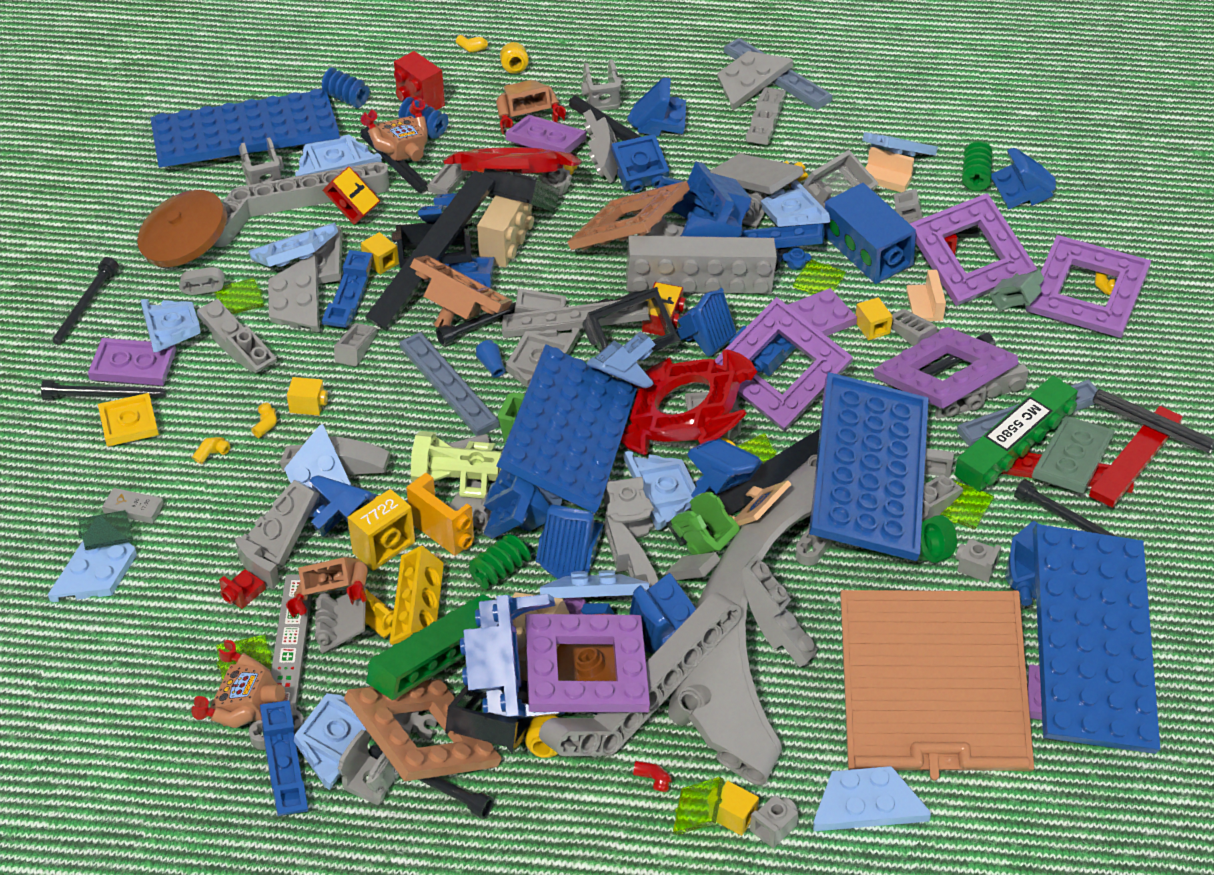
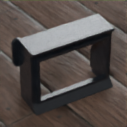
[483,168,560,212]
[392,218,472,268]
[582,287,681,353]
[445,680,534,754]

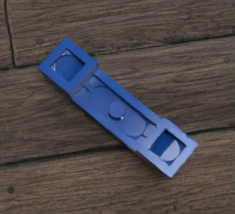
[418,193,457,222]
[322,250,373,328]
[260,700,308,816]

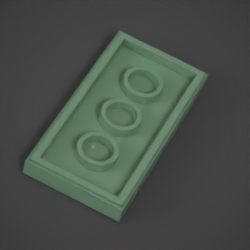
[1032,416,1115,494]

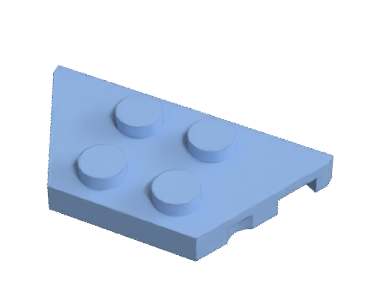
[862,132,938,156]
[295,134,382,177]
[761,180,830,227]
[248,222,338,267]
[141,299,200,353]
[284,424,352,518]
[624,451,696,530]
[48,517,137,602]
[540,570,649,598]
[294,693,366,790]
[813,766,931,831]

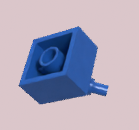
[1005,520,1038,606]

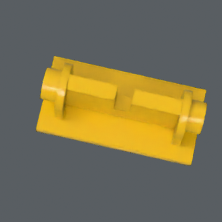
[365,589,394,639]

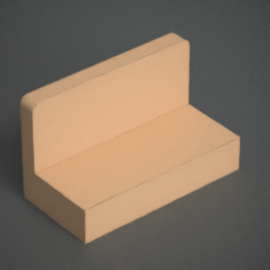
[865,147,914,192]
[906,270,946,321]

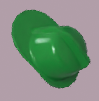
[917,515,957,563]

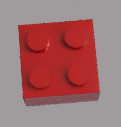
[394,51,445,110]

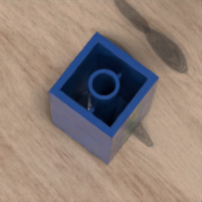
[824,182,916,284]

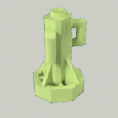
[411,431,501,499]

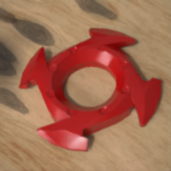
[443,147,582,174]
[620,349,757,455]

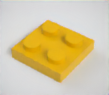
[98,393,159,447]

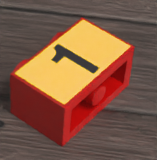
[322,166,380,225]
[642,282,687,336]

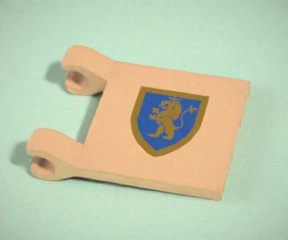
[728,480,791,526]

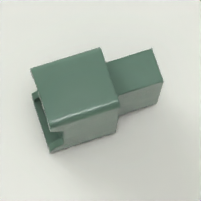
[990,269,1044,311]

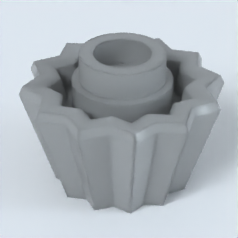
[539,167,572,196]

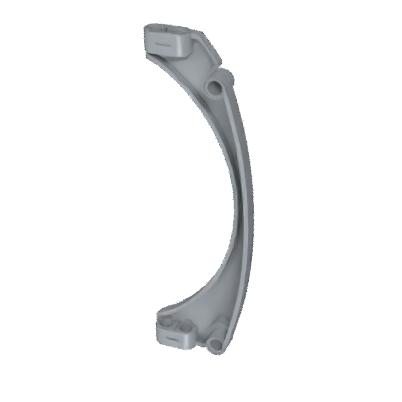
[668,455,817,785]

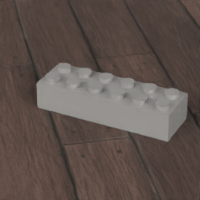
[626,236,777,294]

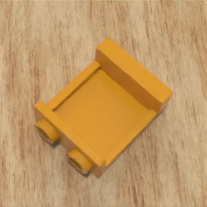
[406,472,474,556]

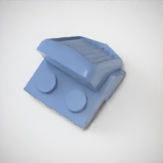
[587,331,655,388]

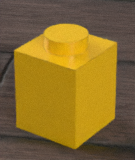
[361,232,399,275]
[856,297,893,340]
[287,377,328,416]
[709,780,759,836]

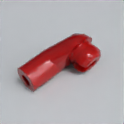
[633,761,672,792]

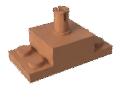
[410,255,513,328]

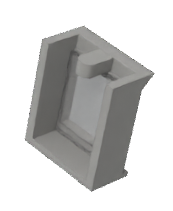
[802,150,879,209]

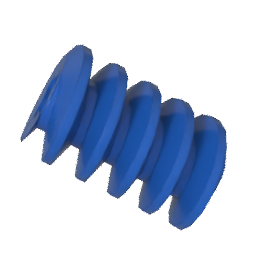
[322,67,370,108]
[398,97,449,139]

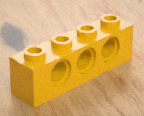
[389,545,444,645]

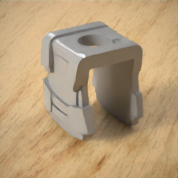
[581,60,621,111]
[239,137,284,185]
[604,477,654,538]
[337,730,400,805]

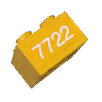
[347,489,415,571]

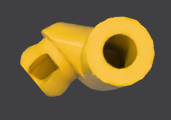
[456,35,488,53]
[191,437,230,465]

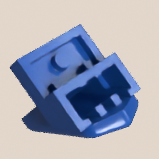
[627,77,686,137]
[991,148,1056,210]
[675,288,736,357]
[687,439,763,498]
[483,469,550,539]
[309,475,379,537]
[536,505,603,579]
[629,573,697,654]

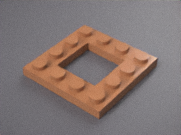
[567,181,690,250]
[344,679,502,782]

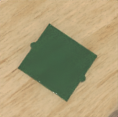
[78,510,133,550]

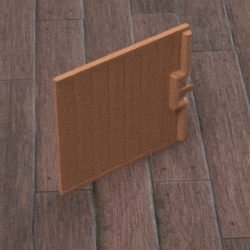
[840,590,1034,781]

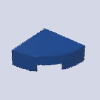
[581,603,615,615]

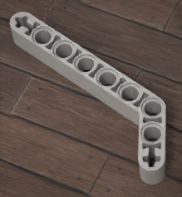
[214,162,390,247]
[539,593,741,756]

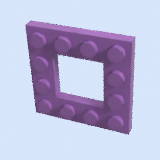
[910,193,1037,306]
[1026,235,1151,338]
[715,297,853,432]
[873,327,1018,409]
[525,614,650,712]

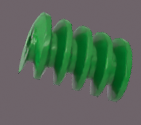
[962,141,993,191]
[469,534,531,590]

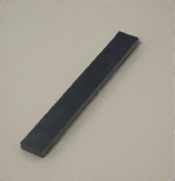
[365,170,495,331]
[666,428,820,546]

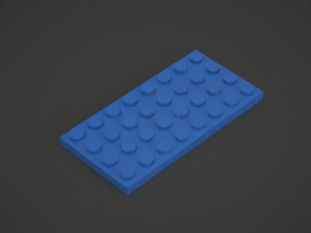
[150,89,340,168]
[496,344,637,513]
[809,372,929,561]
[1033,524,1161,754]

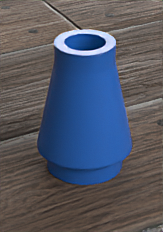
[476,340,506,378]

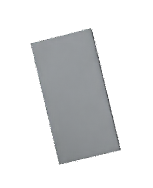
[710,153,804,194]

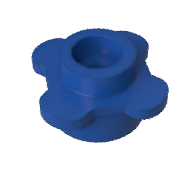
[783,247,811,270]

